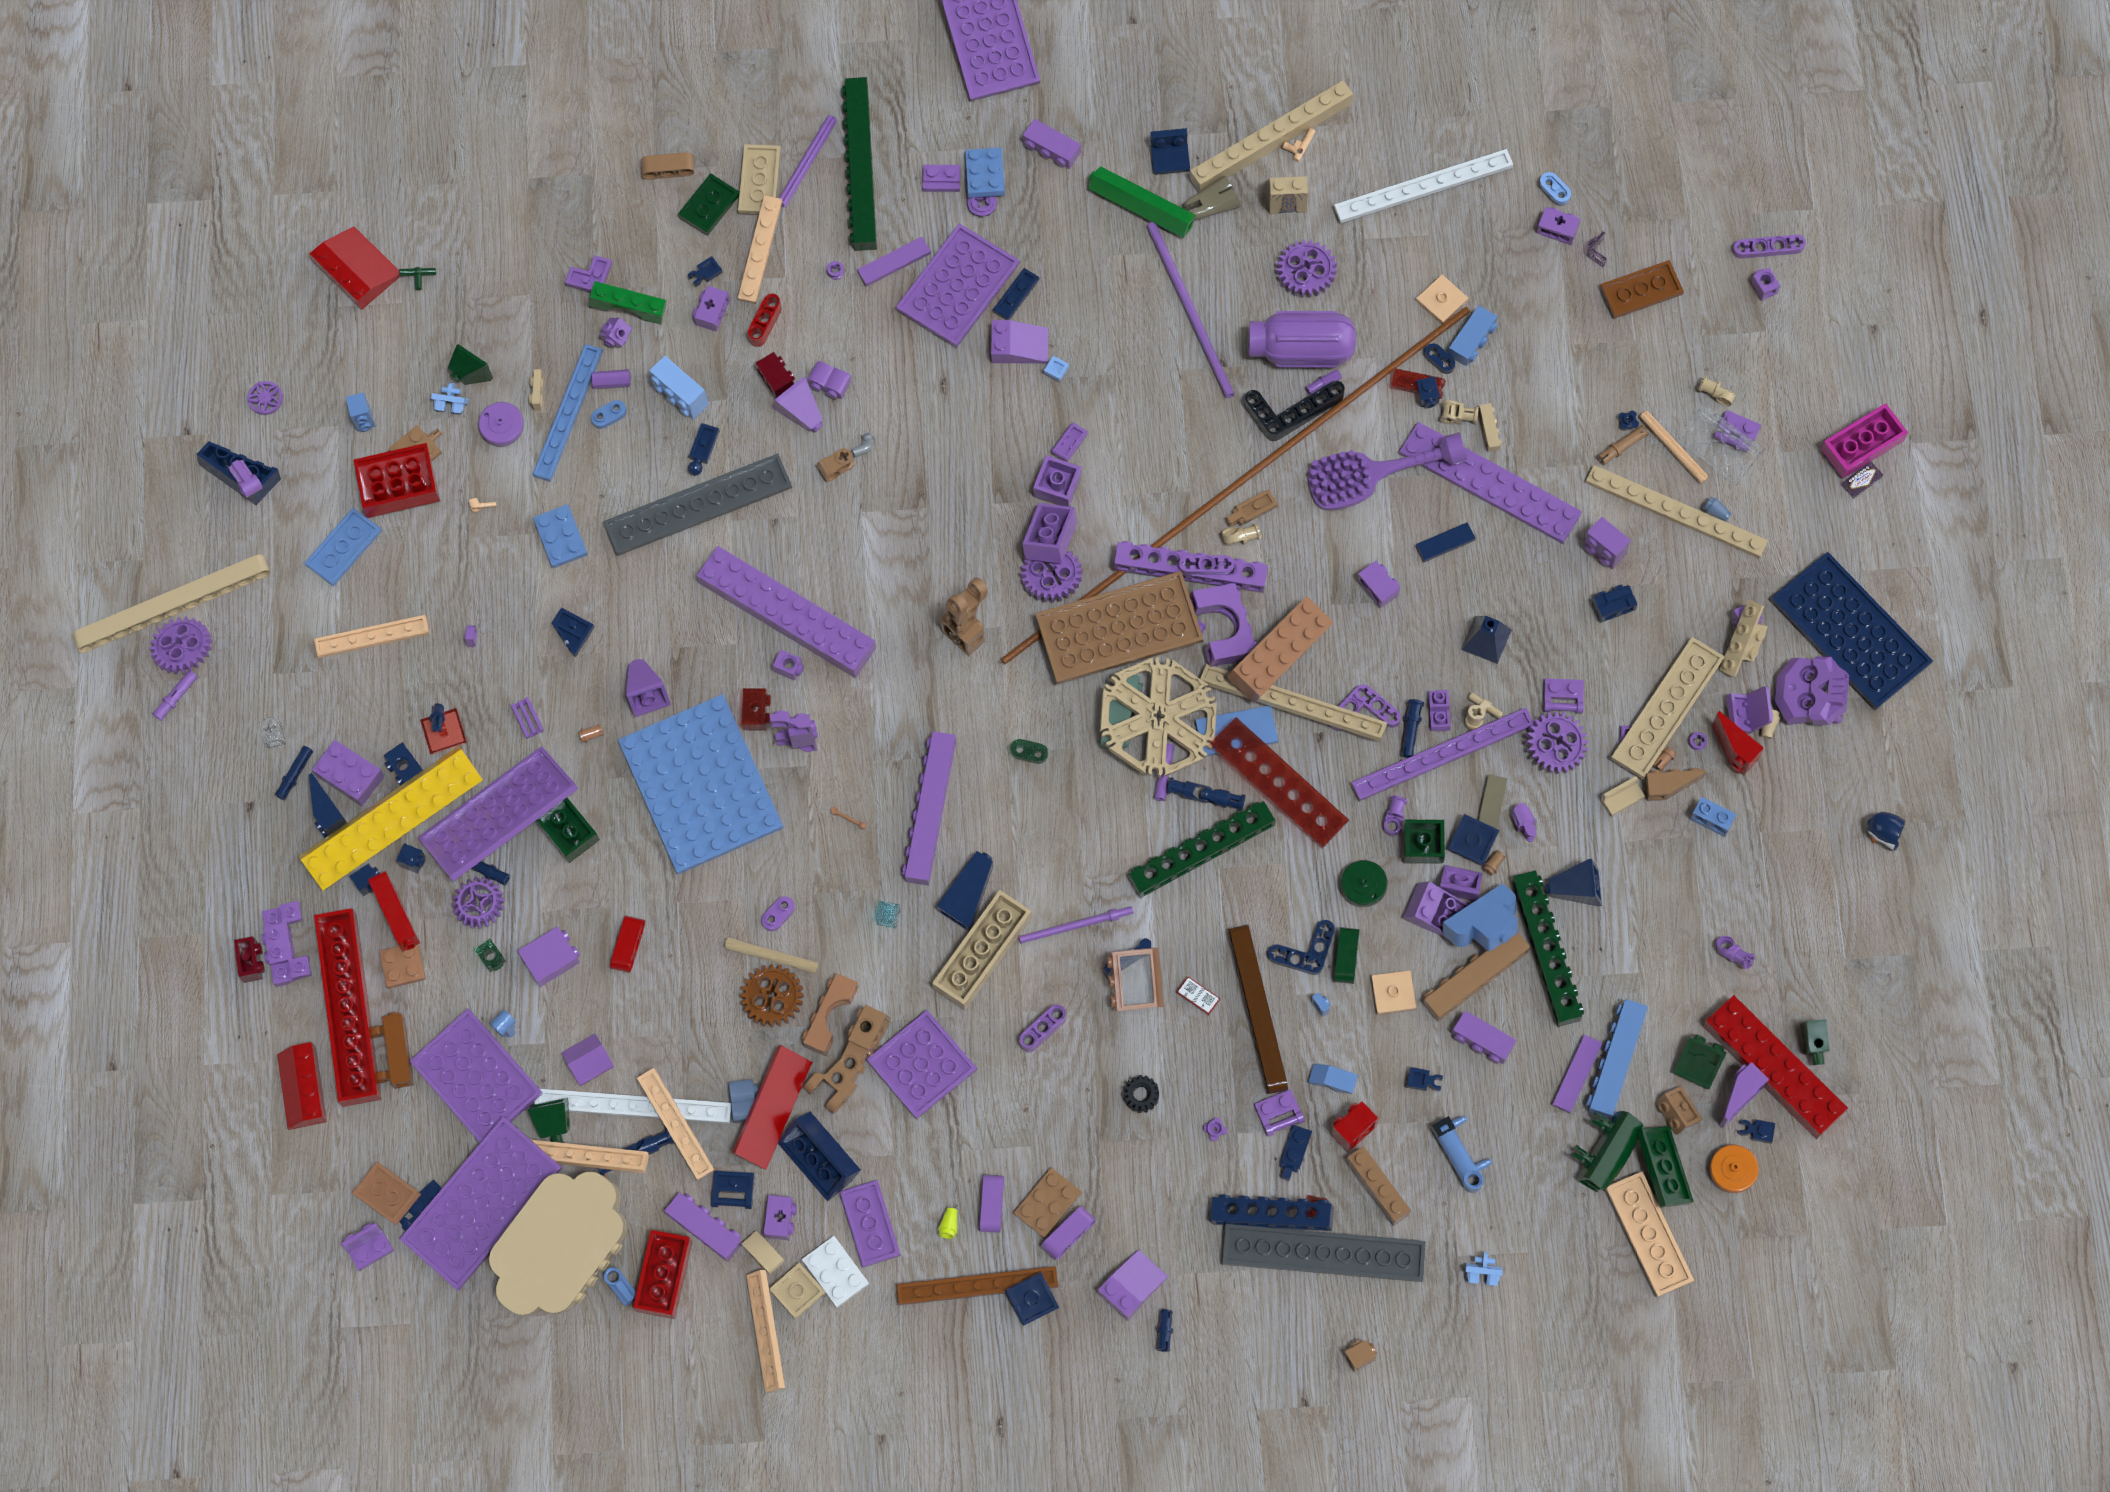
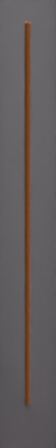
[1001,306,1470,665]

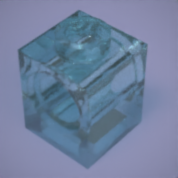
[876,900,900,929]

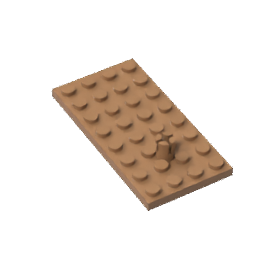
[1035,571,1204,684]

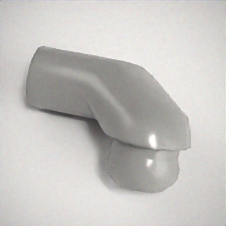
[852,432,874,457]

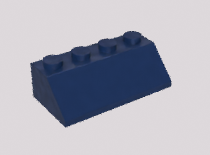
[778,1111,861,1201]

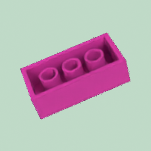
[1821,403,1908,479]

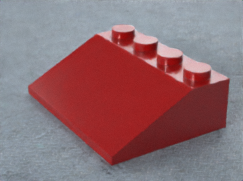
[309,226,401,310]
[353,443,440,518]

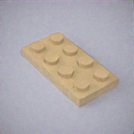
[738,144,781,214]

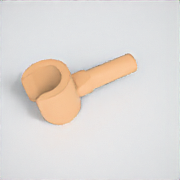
[469,498,496,512]

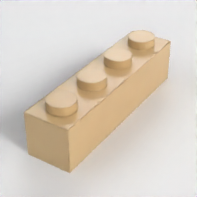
[1479,403,1502,452]

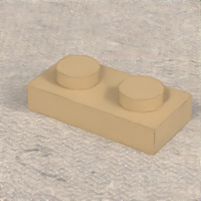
[529,369,544,411]

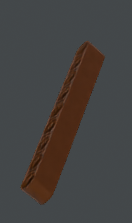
[1229,924,1288,1094]

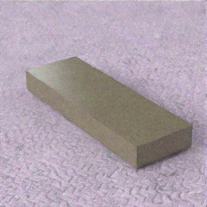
[1479,774,1508,829]

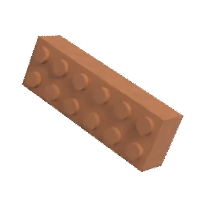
[1227,596,1334,703]

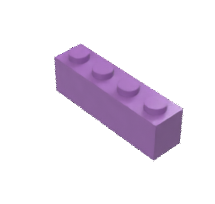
[665,1192,742,1262]

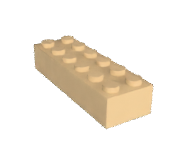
[932,890,1032,1010]

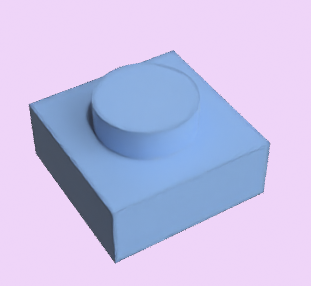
[1044,356,1069,382]

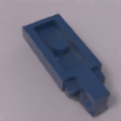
[1280,1125,1312,1181]

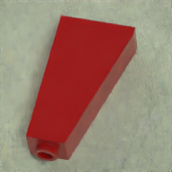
[368,871,420,952]

